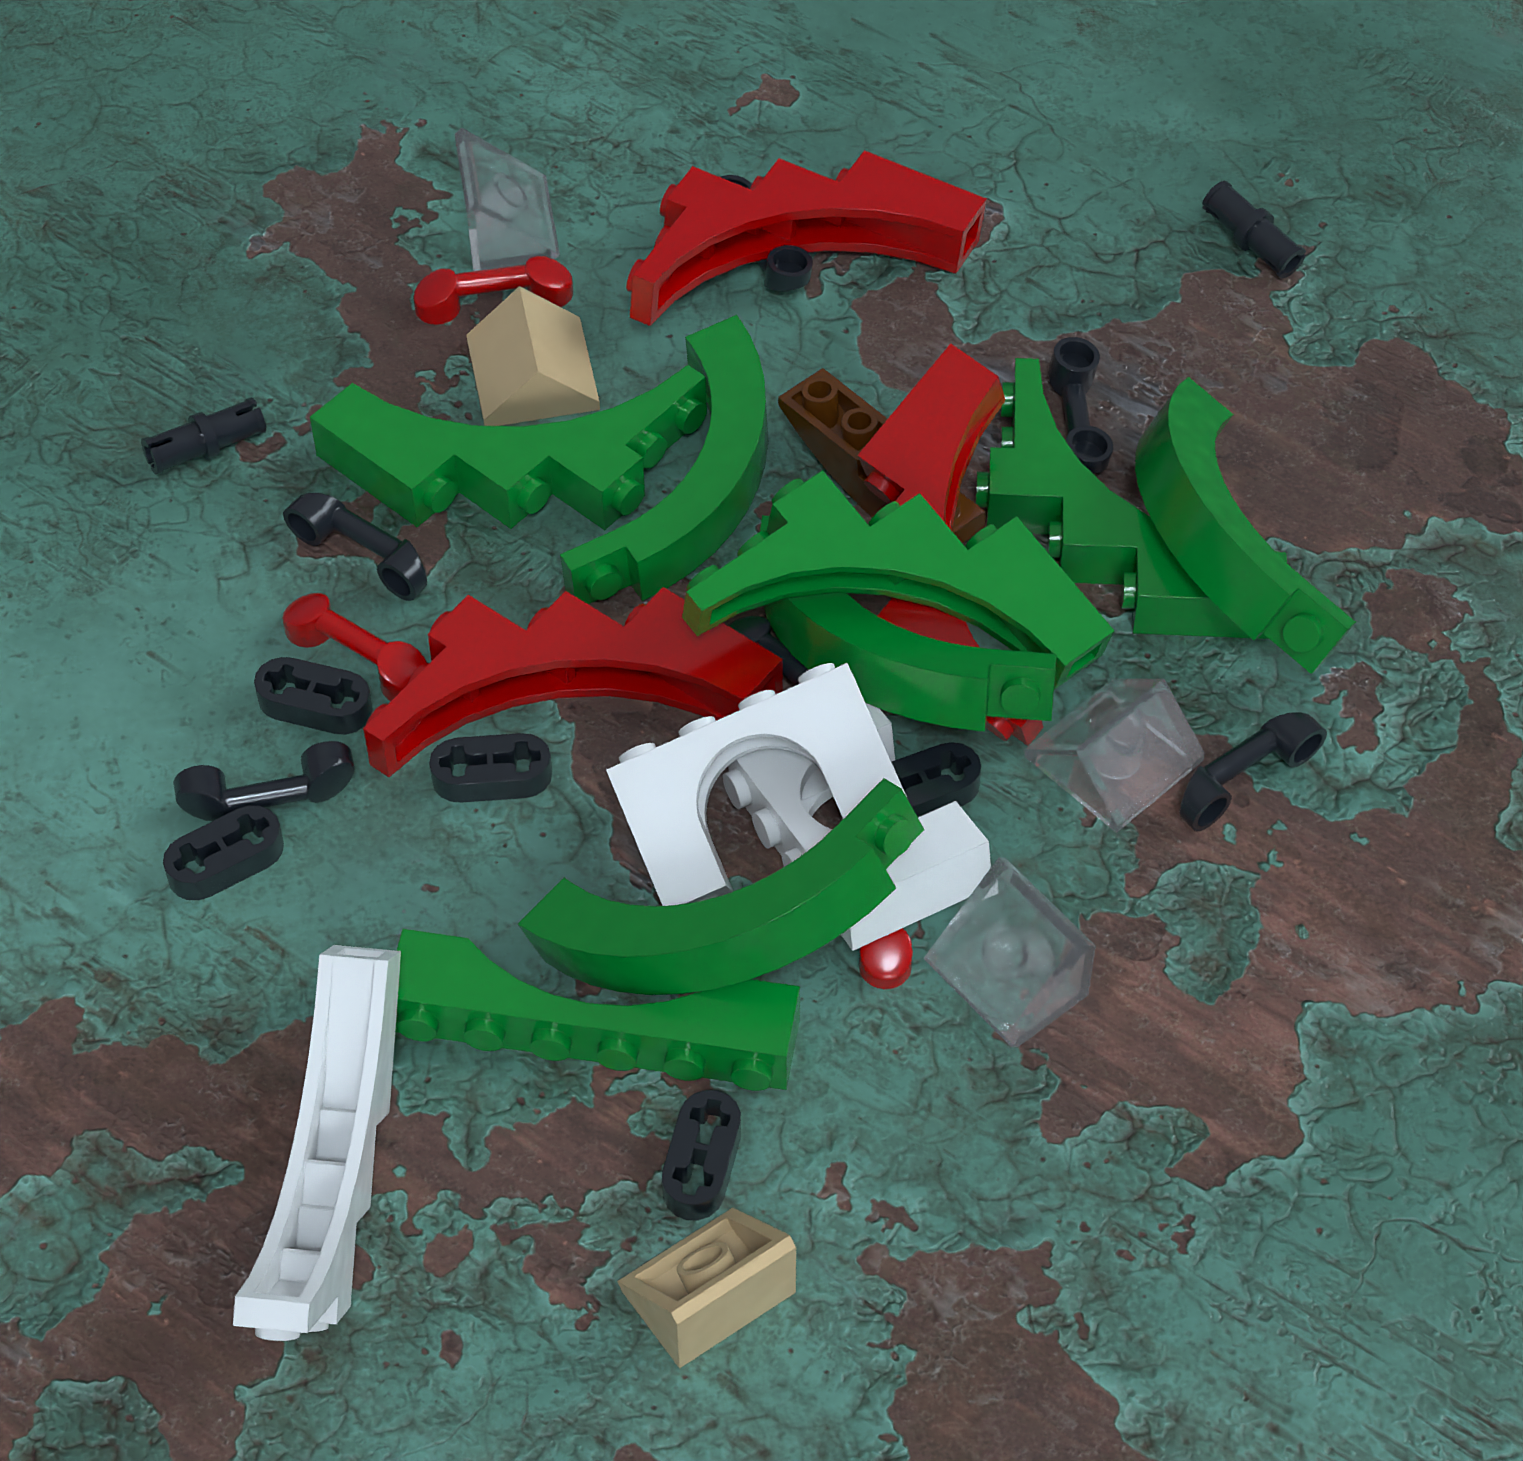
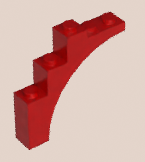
[626,150,987,326]
[857,343,1044,746]
[363,587,783,777]

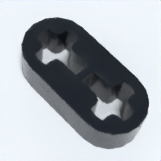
[254,657,373,735]
[429,733,552,803]
[892,742,981,817]
[163,806,284,900]
[662,1090,741,1221]

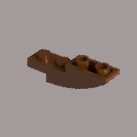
[778,368,985,543]

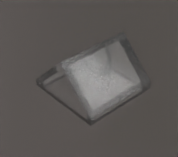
[455,128,560,271]
[1024,679,1205,833]
[923,857,1096,1048]

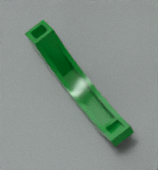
[560,315,768,604]
[1135,377,1356,674]
[760,515,1057,732]
[518,778,925,995]

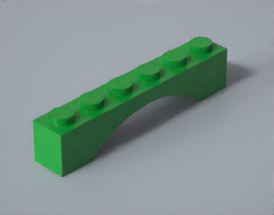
[395,929,800,1091]

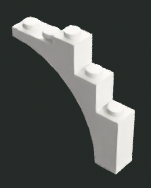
[233,945,401,1341]

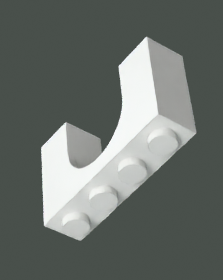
[606,663,908,906]
[723,703,992,950]

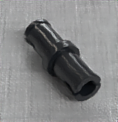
[1202,180,1306,279]
[141,397,266,475]

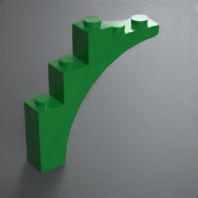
[975,358,1287,639]
[310,365,707,531]
[682,470,1114,690]

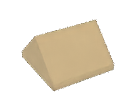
[466,286,600,426]
[617,1208,796,1368]

